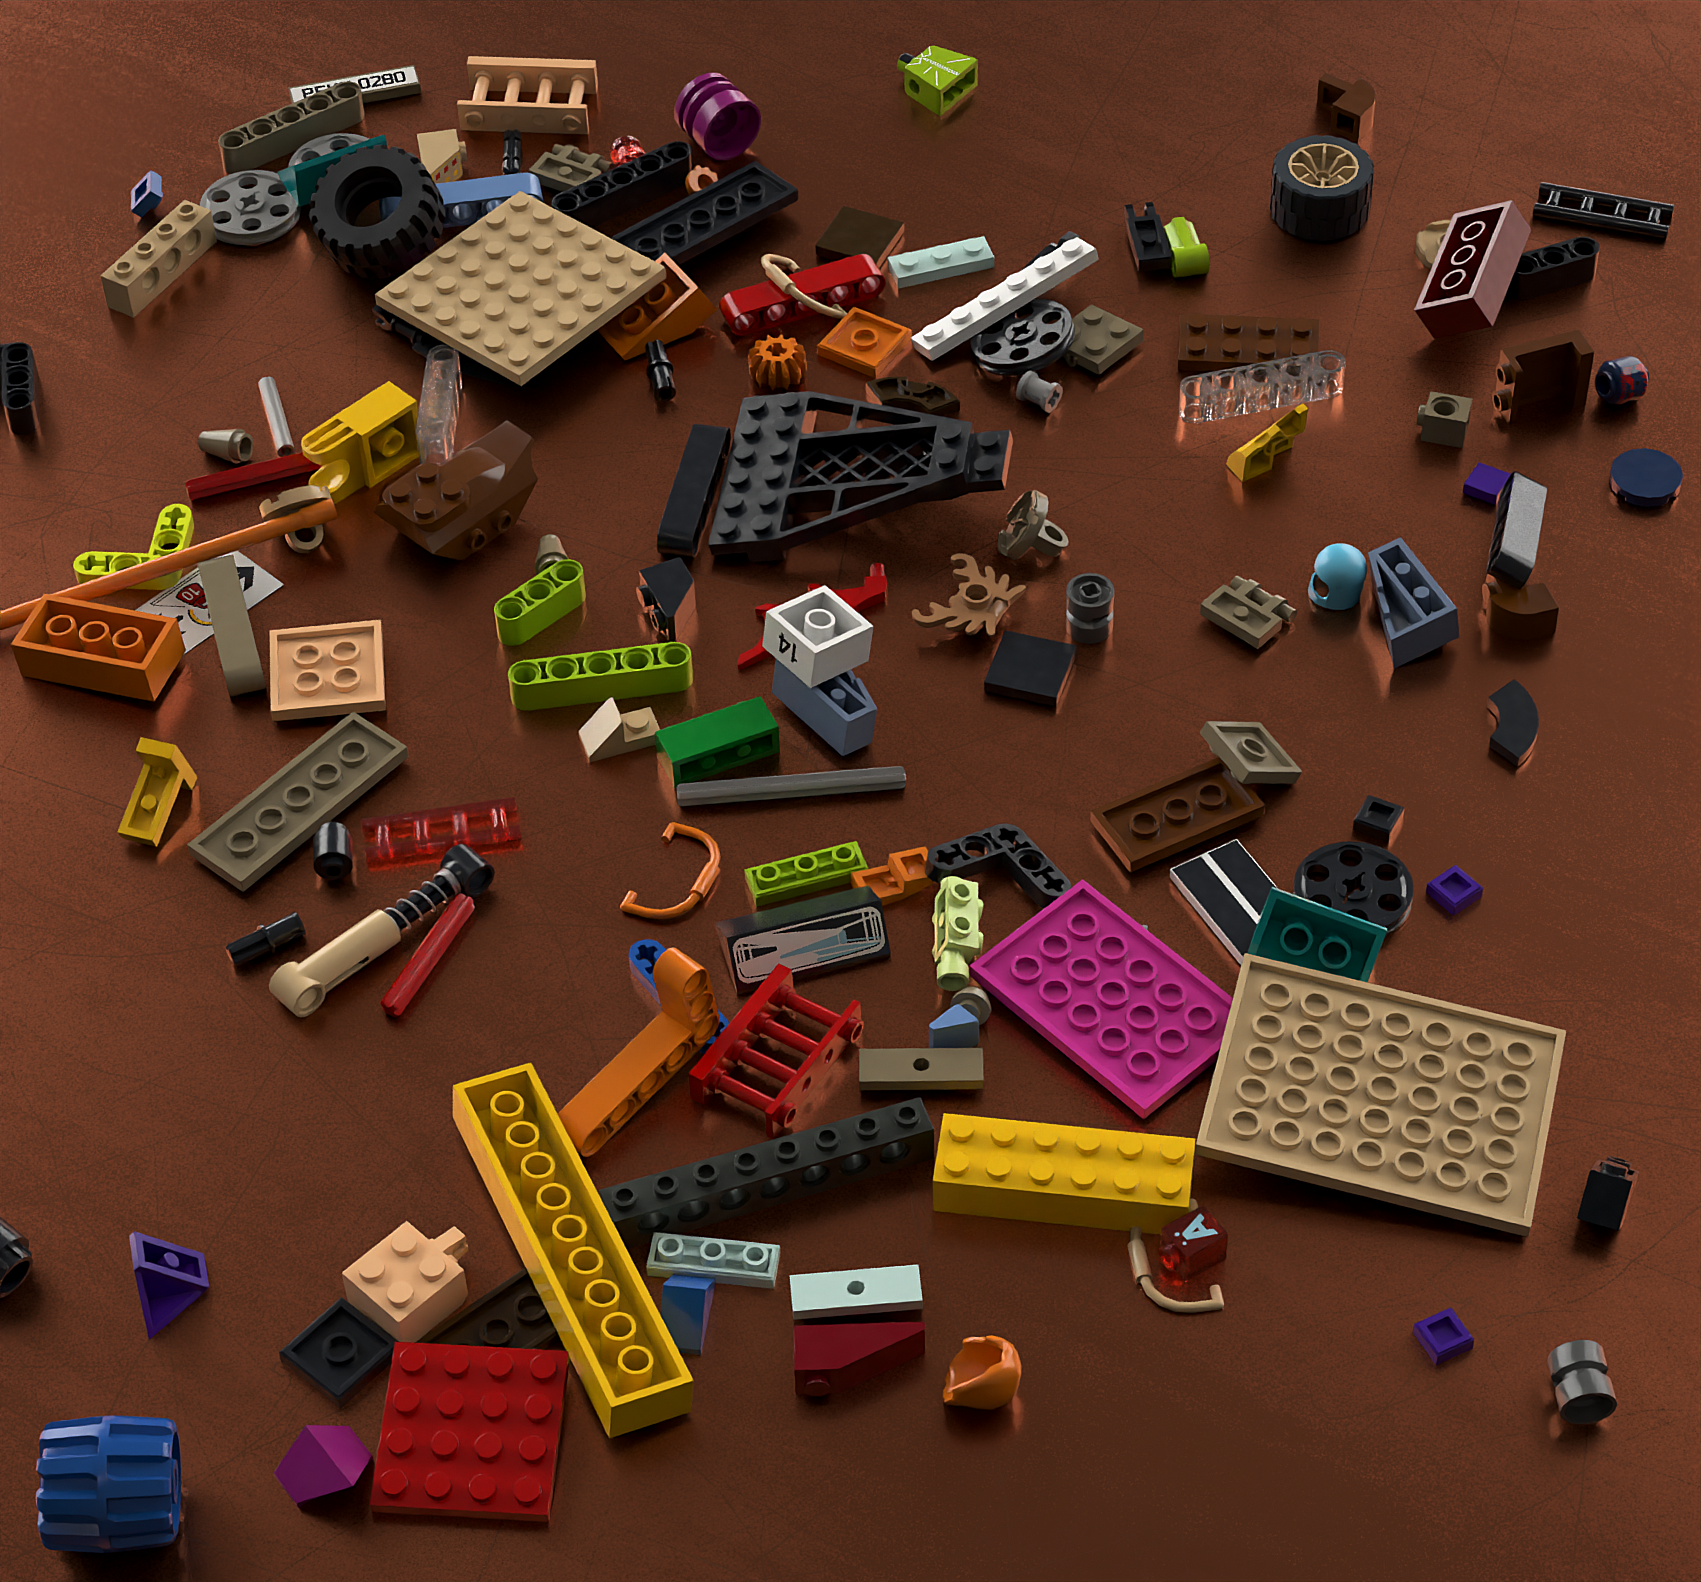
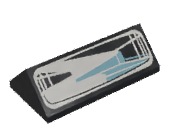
[715,885,891,995]

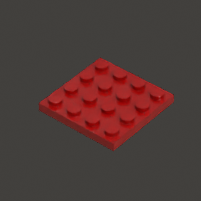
[369,1342,570,1522]

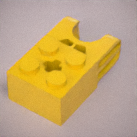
[301,381,424,504]

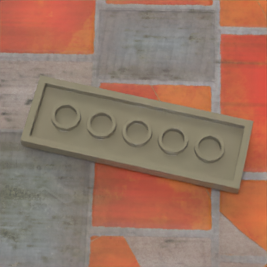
[187,711,409,892]

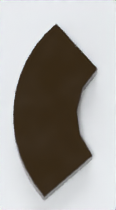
[866,377,960,417]

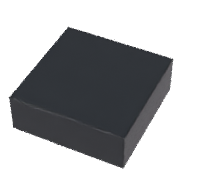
[1352,795,1405,843]

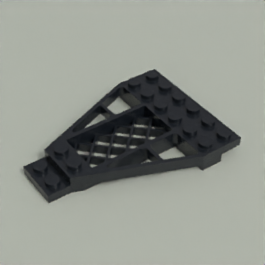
[708,391,1013,562]

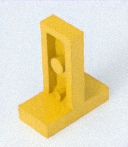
[117,737,197,847]

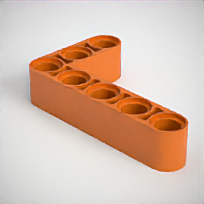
[558,947,720,1157]

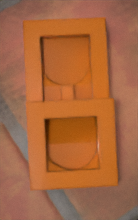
[850,846,934,906]

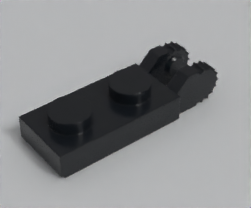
[1123,202,1172,272]

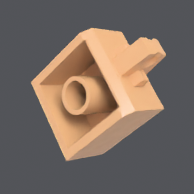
[342,1221,468,1343]

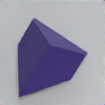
[129,1231,209,1340]

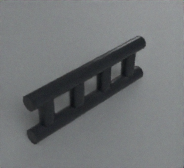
[1533,182,1675,239]

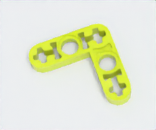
[73,504,194,590]

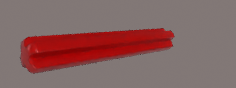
[186,452,322,500]
[380,893,474,1017]

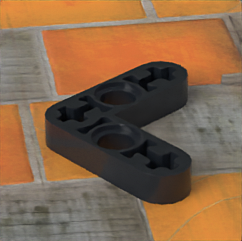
[925,823,1071,908]

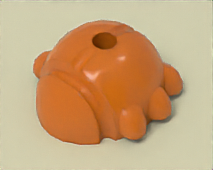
[685,165,718,195]

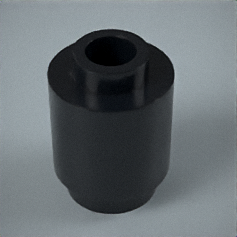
[313,822,353,880]

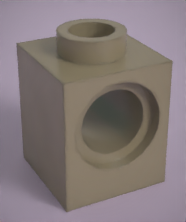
[1416,391,1473,448]

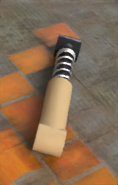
[269,844,495,1017]

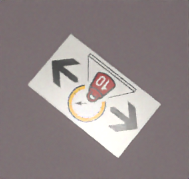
[135,551,284,655]

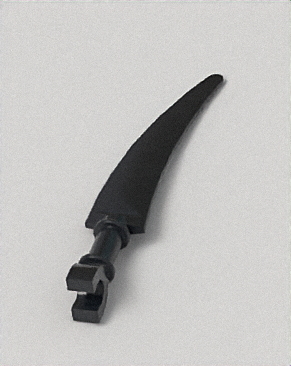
[372,305,540,388]

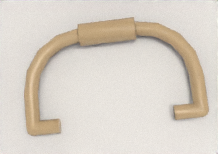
[761,254,847,320]
[1127,1198,1224,1313]

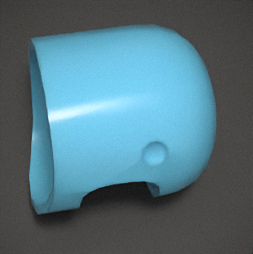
[1308,543,1368,610]

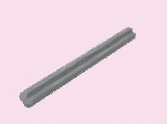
[677,766,906,807]

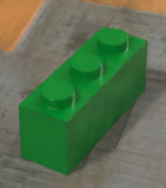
[655,696,780,788]

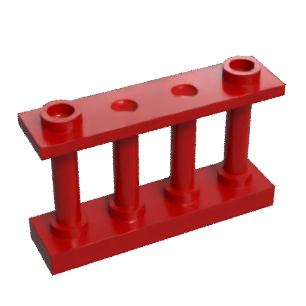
[688,963,864,1139]

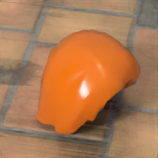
[943,1335,1022,1410]

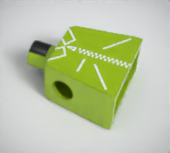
[897,46,978,116]

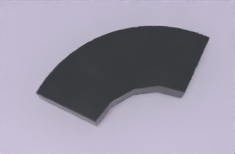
[1487,679,1539,767]

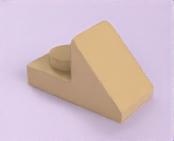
[579,697,660,762]

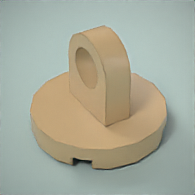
[259,485,331,553]

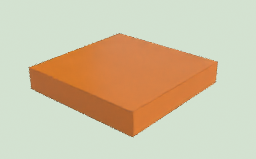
[817,307,912,378]

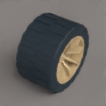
[1270,135,1374,241]

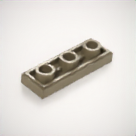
[859,1048,983,1090]

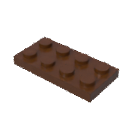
[1178,314,1319,376]
[1091,757,1265,872]

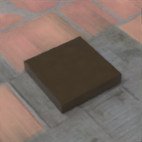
[815,206,904,268]

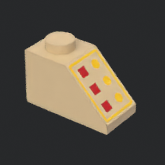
[417,129,467,184]

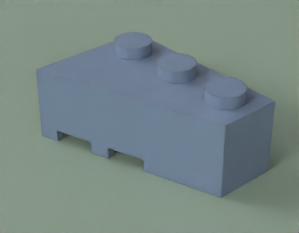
[1368,537,1459,669]
[772,659,877,756]

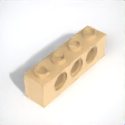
[100,200,217,318]

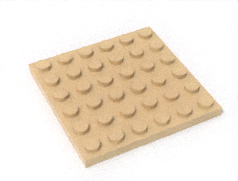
[375,191,666,386]

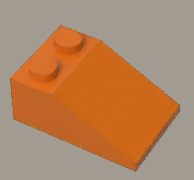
[597,253,717,361]

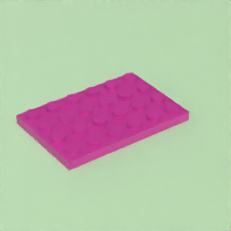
[969,879,1233,1119]

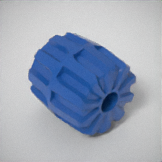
[36,1415,181,1553]

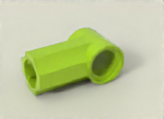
[1164,217,1210,278]

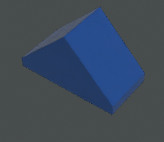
[660,1274,716,1355]

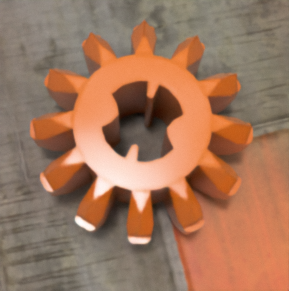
[748,334,807,391]

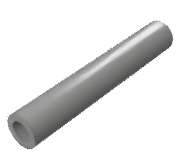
[258,377,295,457]

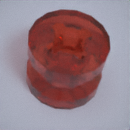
[609,136,645,167]

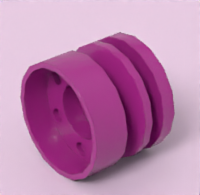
[674,73,761,160]

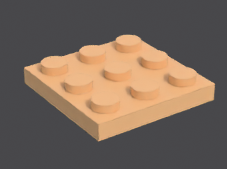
[270,620,386,721]

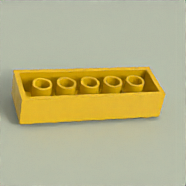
[933,1113,1196,1237]

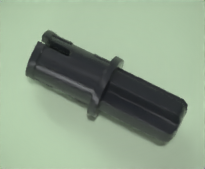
[645,339,676,402]
[226,912,306,965]

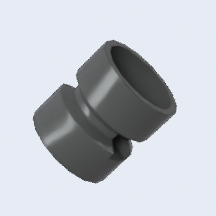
[1065,573,1115,644]
[1547,1340,1618,1424]

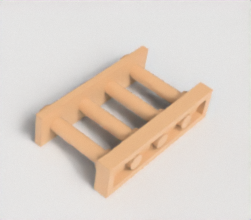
[457,56,598,134]

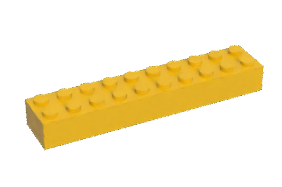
[453,1062,694,1439]

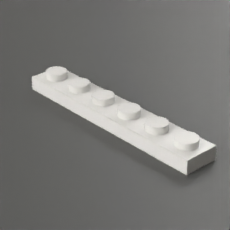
[911,237,1099,361]

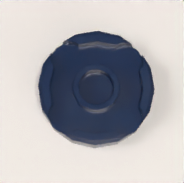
[1609,448,1683,507]

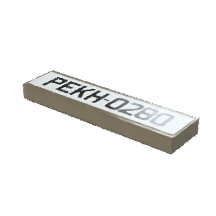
[288,65,421,103]

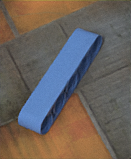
[379,173,544,228]

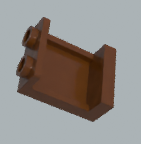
[1492,330,1594,423]

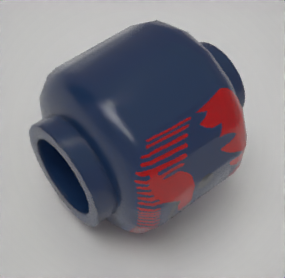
[1595,356,1650,405]

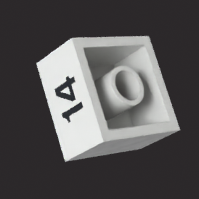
[762,585,874,688]

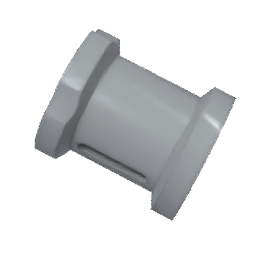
[1016,371,1063,413]

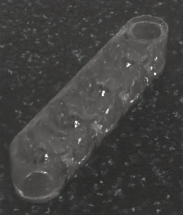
[416,345,462,465]
[1178,350,1346,423]

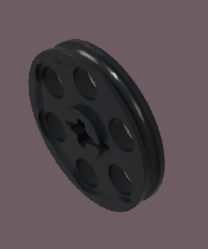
[971,299,1075,376]
[1293,841,1414,937]

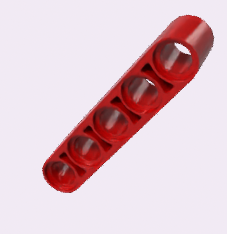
[719,254,886,336]

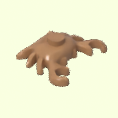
[912,553,1026,637]

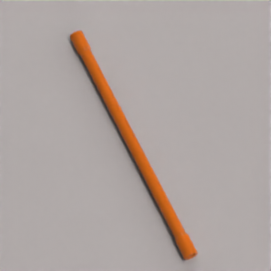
[0,498,338,631]

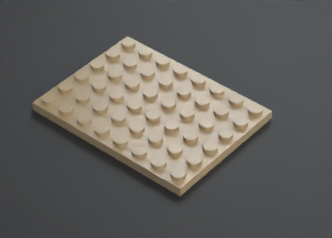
[1194,953,1566,1237]

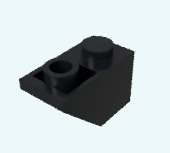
[636,557,696,642]
[1577,1156,1640,1231]

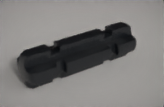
[502,129,522,175]

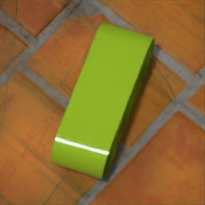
[494,559,586,646]

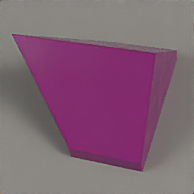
[274,1425,373,1508]

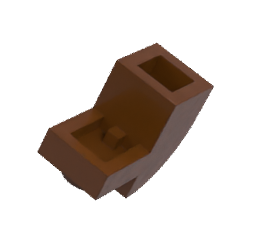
[1316,73,1376,142]
[1482,574,1559,640]

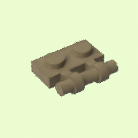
[529,144,614,192]
[1200,575,1298,649]

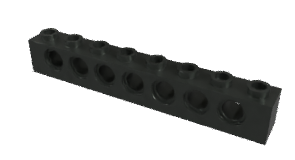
[599,1097,935,1249]

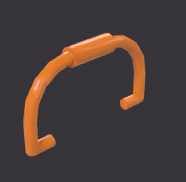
[620,822,721,919]

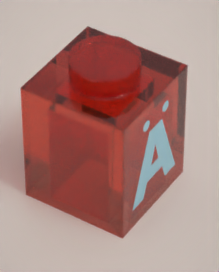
[1158,1205,1229,1282]

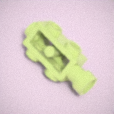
[932,876,983,991]

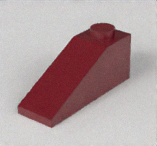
[794,1322,926,1396]

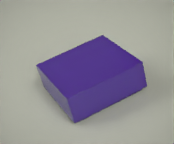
[1463,462,1510,505]
[1426,865,1483,916]
[1413,1307,1475,1365]

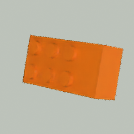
[11,594,186,702]

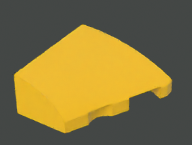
[1226,403,1308,482]

